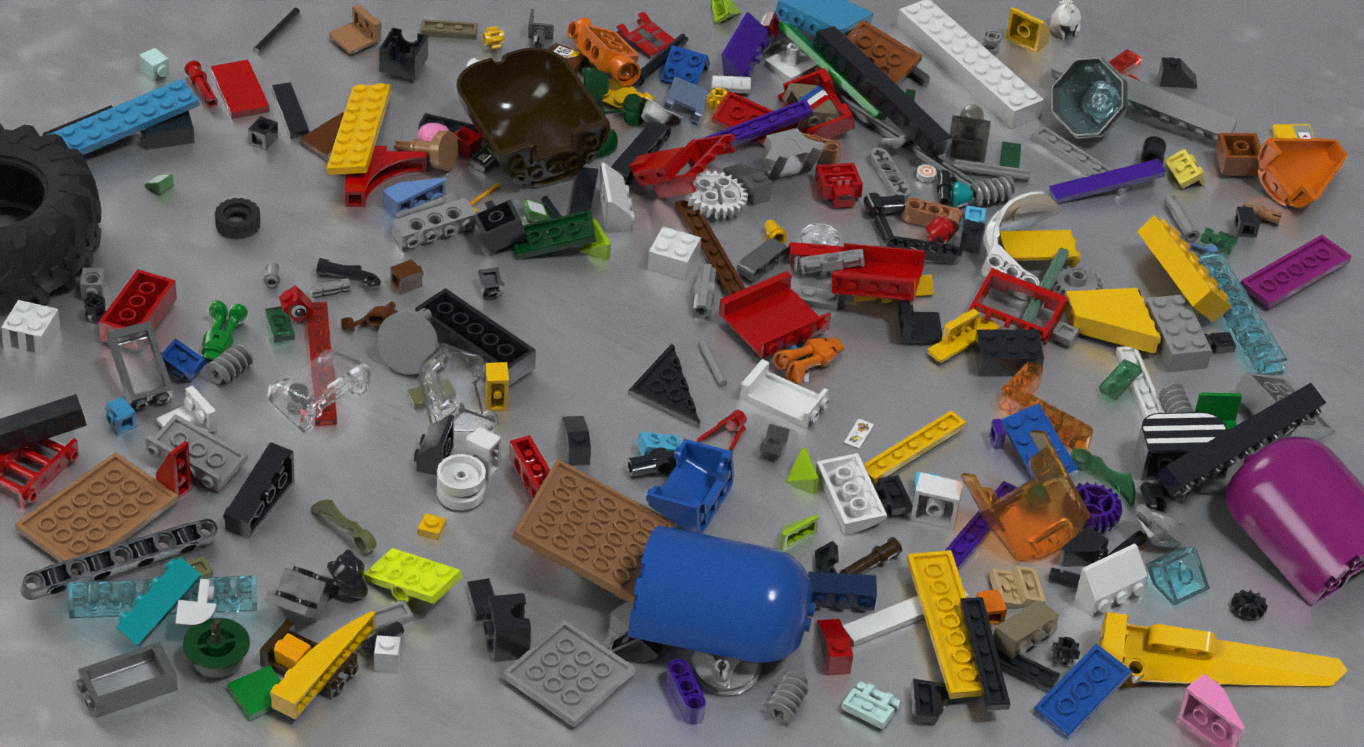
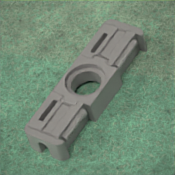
[800,249,865,275]

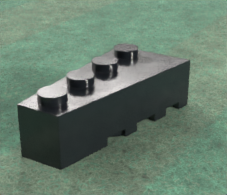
[223,442,295,539]

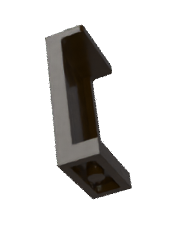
[260,619,359,699]

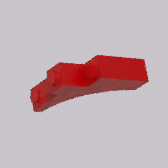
[345,146,427,207]

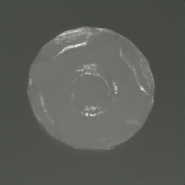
[800,223,840,246]

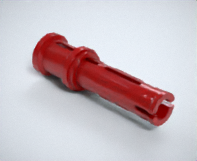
[184,60,218,108]

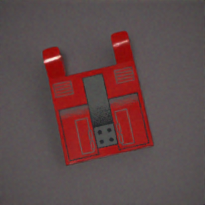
[616,12,675,58]

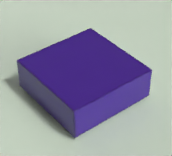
[989,419,1006,450]

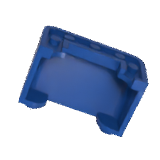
[646,439,734,534]

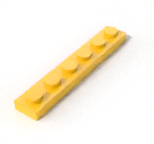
[863,410,966,485]

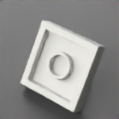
[765,43,818,82]

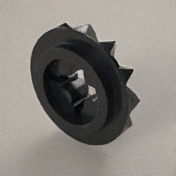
[1231,589,1268,619]

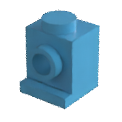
[105,397,137,436]

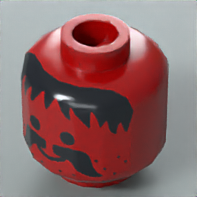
[926,216,956,244]

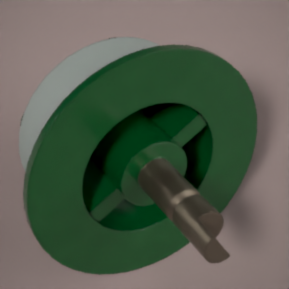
[183,618,250,678]

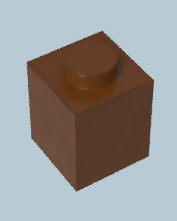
[390,259,424,295]

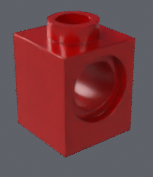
[454,126,482,160]

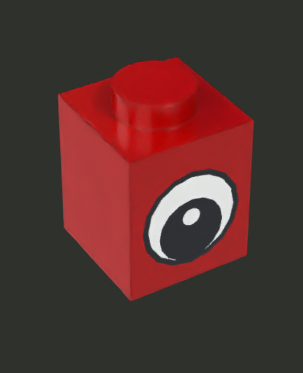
[279,285,314,323]

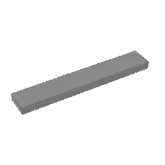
[1031,126,1133,196]

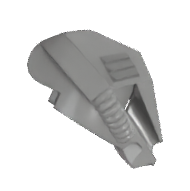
[1134,503,1190,548]

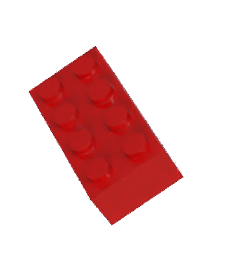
[98,269,177,352]

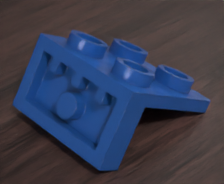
[660,45,710,86]

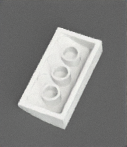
[816,453,887,536]

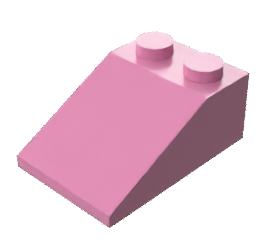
[1178,674,1245,747]

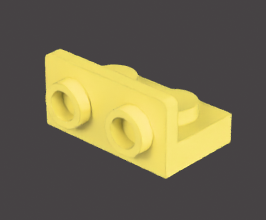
[1164,149,1205,189]

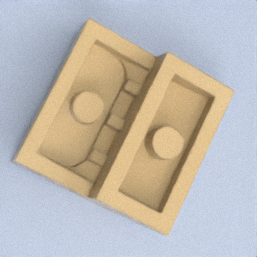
[988,565,1046,609]

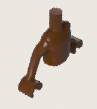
[340,302,398,331]

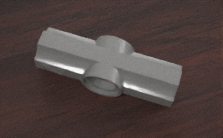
[692,264,716,319]

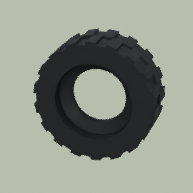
[215,198,261,239]

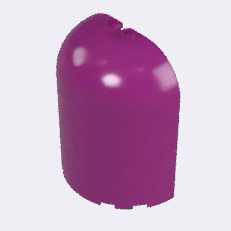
[1226,436,1364,606]

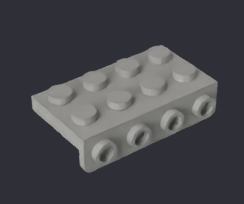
[146,414,248,492]

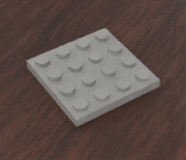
[503,620,635,727]

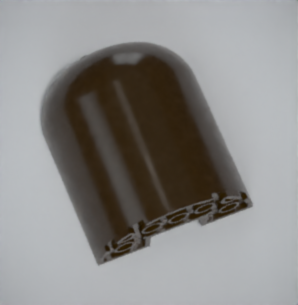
[456,48,610,187]

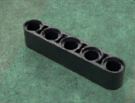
[611,120,672,185]

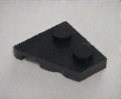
[910,678,950,724]

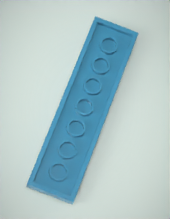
[47,79,200,155]

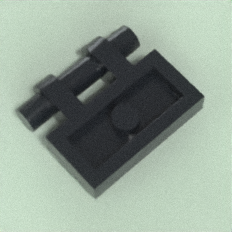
[874,475,913,516]

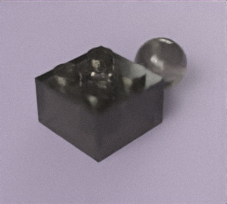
[946,104,991,163]

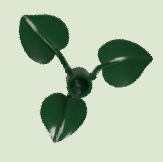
[583,68,645,159]

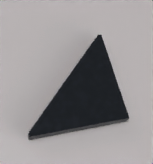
[628,344,700,428]

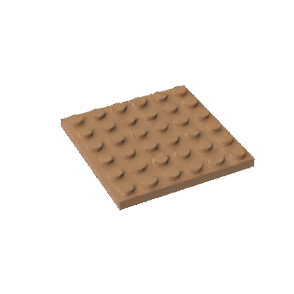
[511,458,674,604]

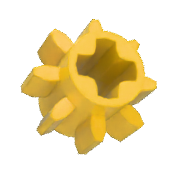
[482,26,505,50]
[706,88,728,111]

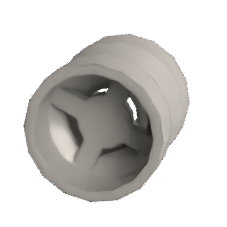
[982,30,1002,56]

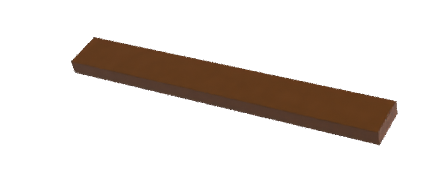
[675,200,745,297]

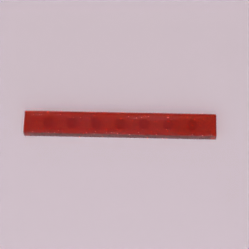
[307,302,337,426]

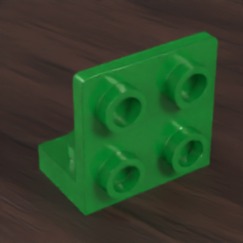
[1195,392,1242,430]

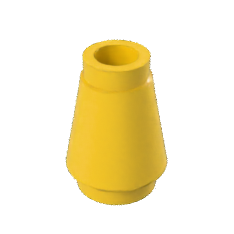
[764,220,787,244]

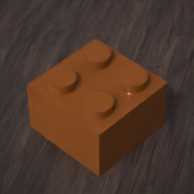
[1215,133,1261,176]

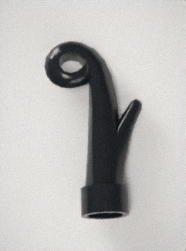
[316,258,381,288]

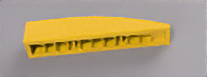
[270,611,376,720]

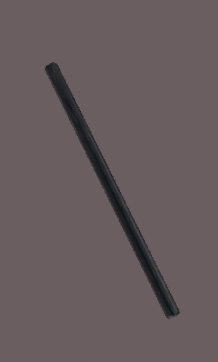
[834,90,977,189]

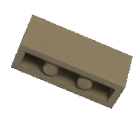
[993,600,1059,659]

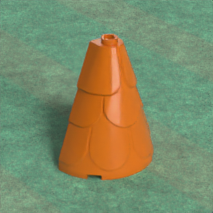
[1257,138,1348,208]

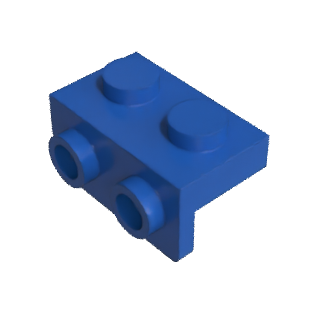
[160,338,208,382]

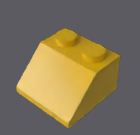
[1005,7,1051,53]

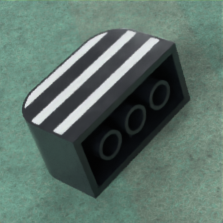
[1134,412,1228,481]

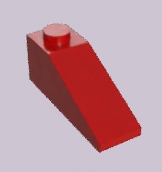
[156,441,192,499]
[817,619,853,675]

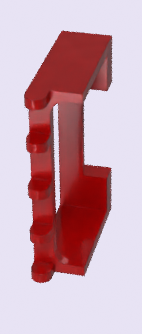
[778,68,855,139]
[652,134,735,198]
[968,268,1067,345]

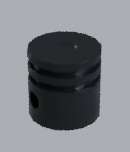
[1140,136,1166,164]

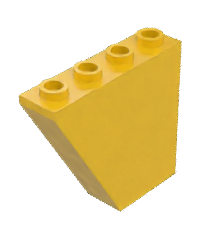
[1065,288,1160,353]

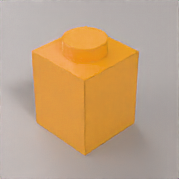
[274,633,311,669]

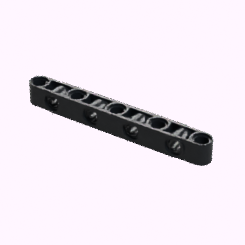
[20,518,218,600]

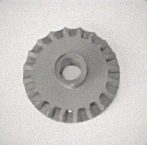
[1051,266,1103,296]

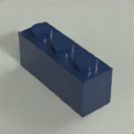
[808,571,877,611]

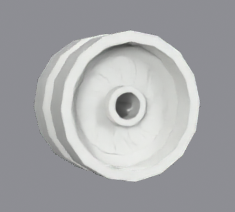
[437,454,486,511]

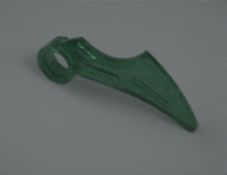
[1071,448,1136,507]

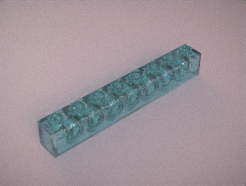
[1198,251,1288,376]
[67,575,258,619]

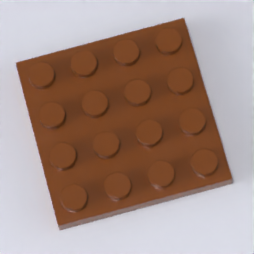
[815,20,922,90]

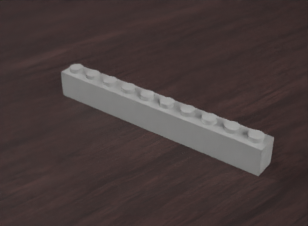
[1051,50,1237,143]

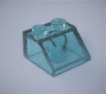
[1146,547,1210,605]

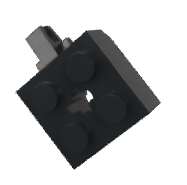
[473,199,527,253]

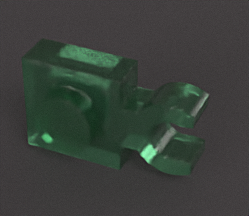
[1200,228,1238,255]

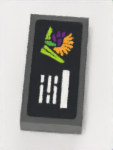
[469,145,498,173]

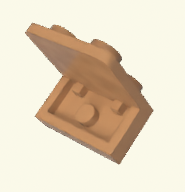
[329,4,382,54]

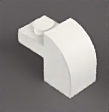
[176,579,217,627]

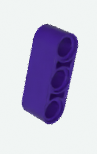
[666,659,706,725]

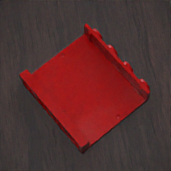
[832,243,925,301]
[718,271,831,359]

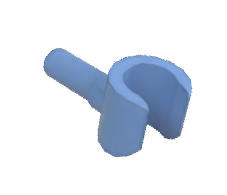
[1191,243,1218,261]

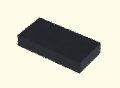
[467,578,494,621]

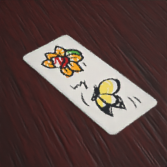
[844,419,874,448]

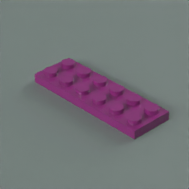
[1239,235,1352,309]

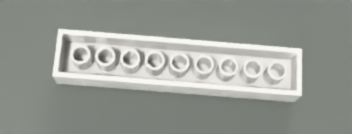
[897,0,1044,129]

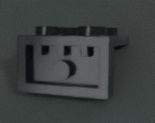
[898,300,943,343]

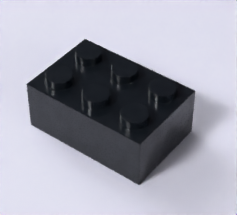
[973,329,1044,377]

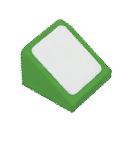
[145,174,174,195]
[524,199,548,222]

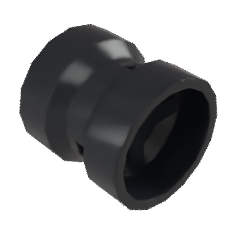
[84,294,106,324]

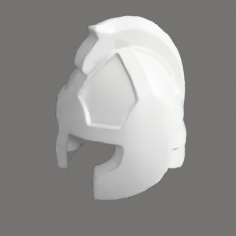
[1050,0,1081,39]

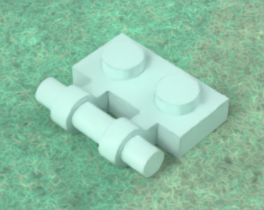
[841,681,902,729]

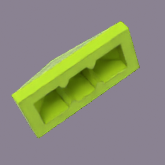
[711,0,741,25]
[580,219,611,260]
[785,448,819,494]
[780,515,819,551]

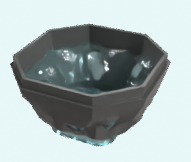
[1051,56,1129,139]

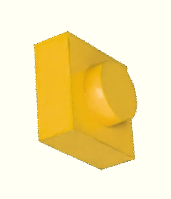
[417,513,447,540]

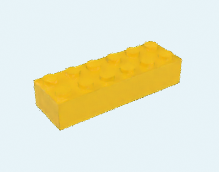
[1137,215,1232,323]

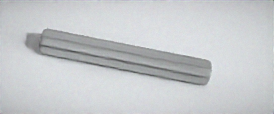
[953,159,1030,181]

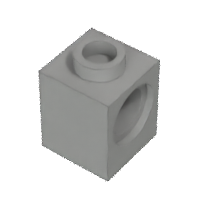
[80,268,105,300]

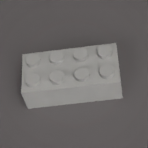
[1145,295,1212,372]

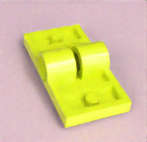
[363,548,463,604]

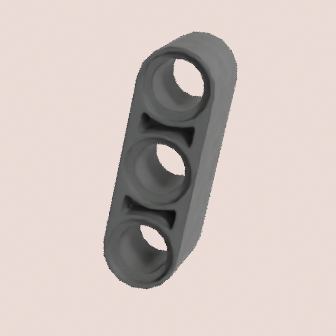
[737,238,790,282]

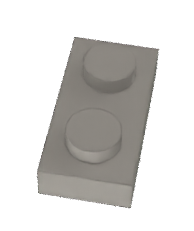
[797,285,840,311]

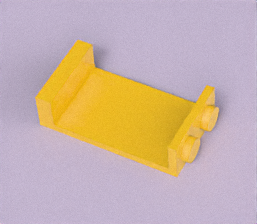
[998,230,1080,268]

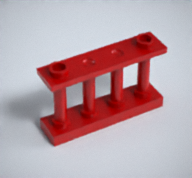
[0,438,79,510]

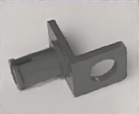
[528,9,554,48]

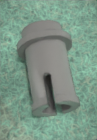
[263,262,280,288]

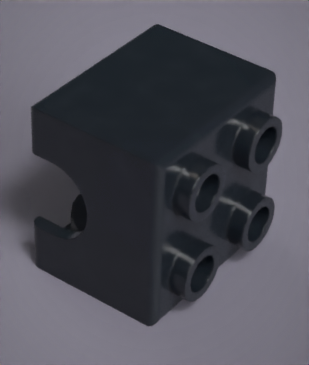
[379,27,428,80]
[483,593,531,662]

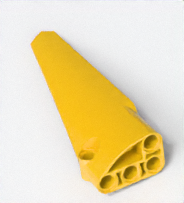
[1100,612,1348,687]

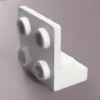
[157,386,217,433]

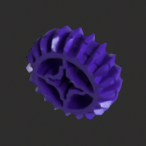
[1063,482,1123,533]

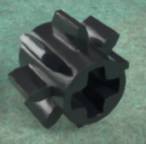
[1051,637,1081,665]

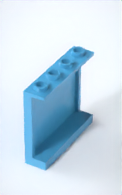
[775,0,874,37]

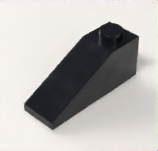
[562,416,591,466]

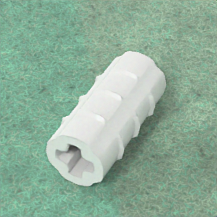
[711,75,751,95]

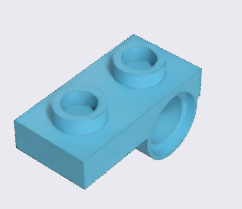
[637,432,681,456]

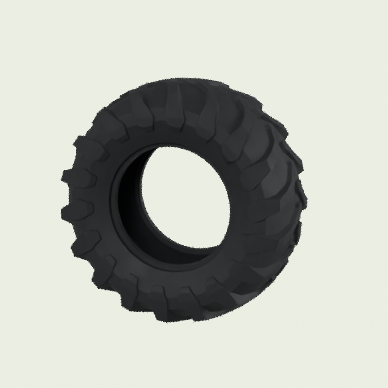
[0,123,102,314]

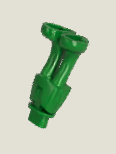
[202,300,248,363]

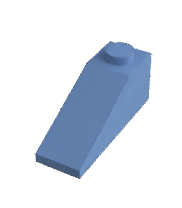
[383,178,446,216]

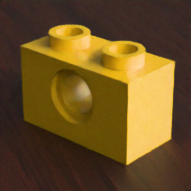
[485,362,509,412]

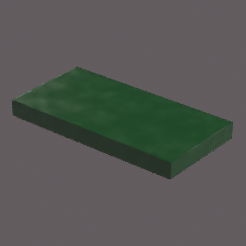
[514,210,596,260]

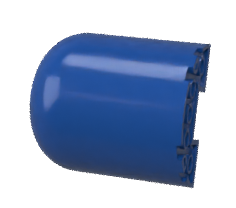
[628,525,816,662]

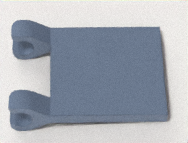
[663,76,710,124]

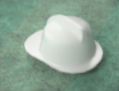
[641,97,684,124]

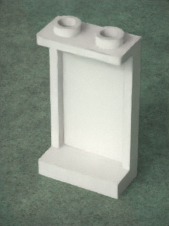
[740,359,830,429]

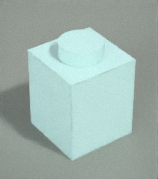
[139,48,170,81]

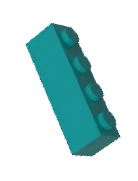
[116,556,202,648]

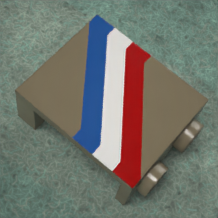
[783,83,840,128]

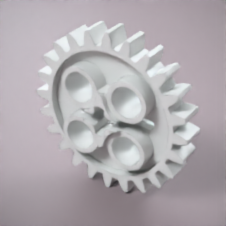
[683,170,748,219]

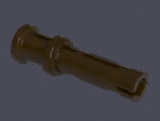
[840,537,902,574]

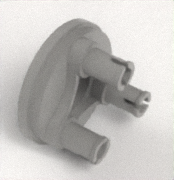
[377,308,442,374]
[692,651,762,696]

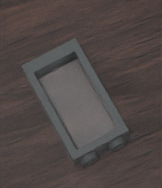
[107,321,173,409]
[76,642,178,718]

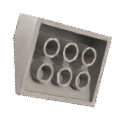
[1232,372,1335,441]

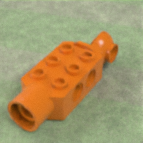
[567,17,641,86]

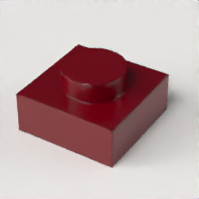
[763,11,780,39]

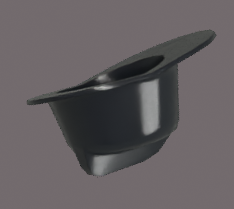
[327,549,368,598]

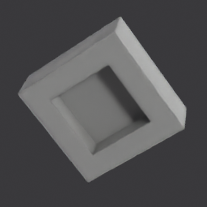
[1051,321,1079,347]

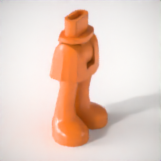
[773,337,844,384]

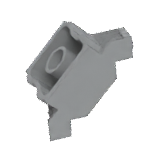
[760,128,825,179]

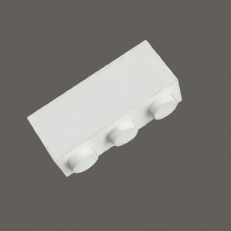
[599,163,634,233]
[1075,543,1148,616]

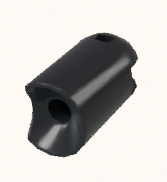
[1140,481,1167,513]

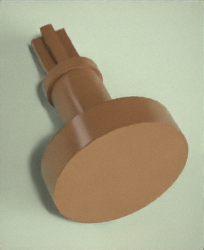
[394,131,458,171]

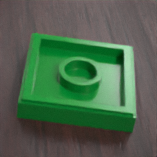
[227,665,281,720]

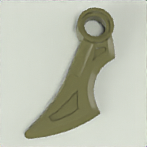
[311,499,377,554]

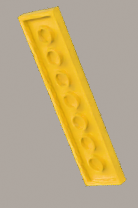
[326,83,392,175]
[907,550,983,699]

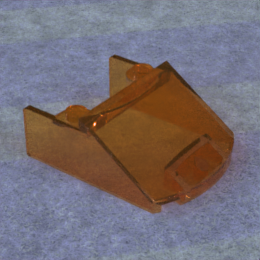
[960,430,1091,561]

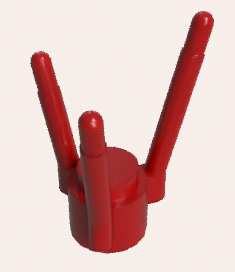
[697,410,747,451]

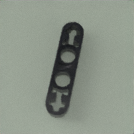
[885,236,962,264]

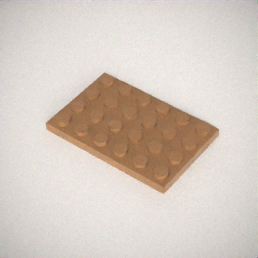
[15,452,179,575]

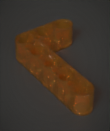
[999,362,1093,452]

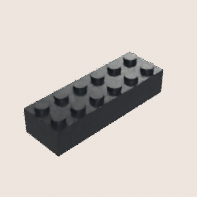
[415,288,536,386]

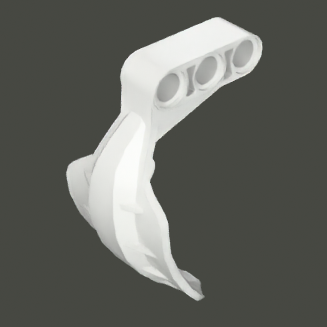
[981,192,1061,301]

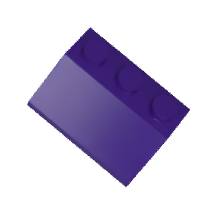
[721,12,771,78]

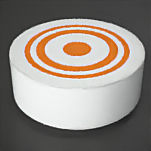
[916,165,937,183]

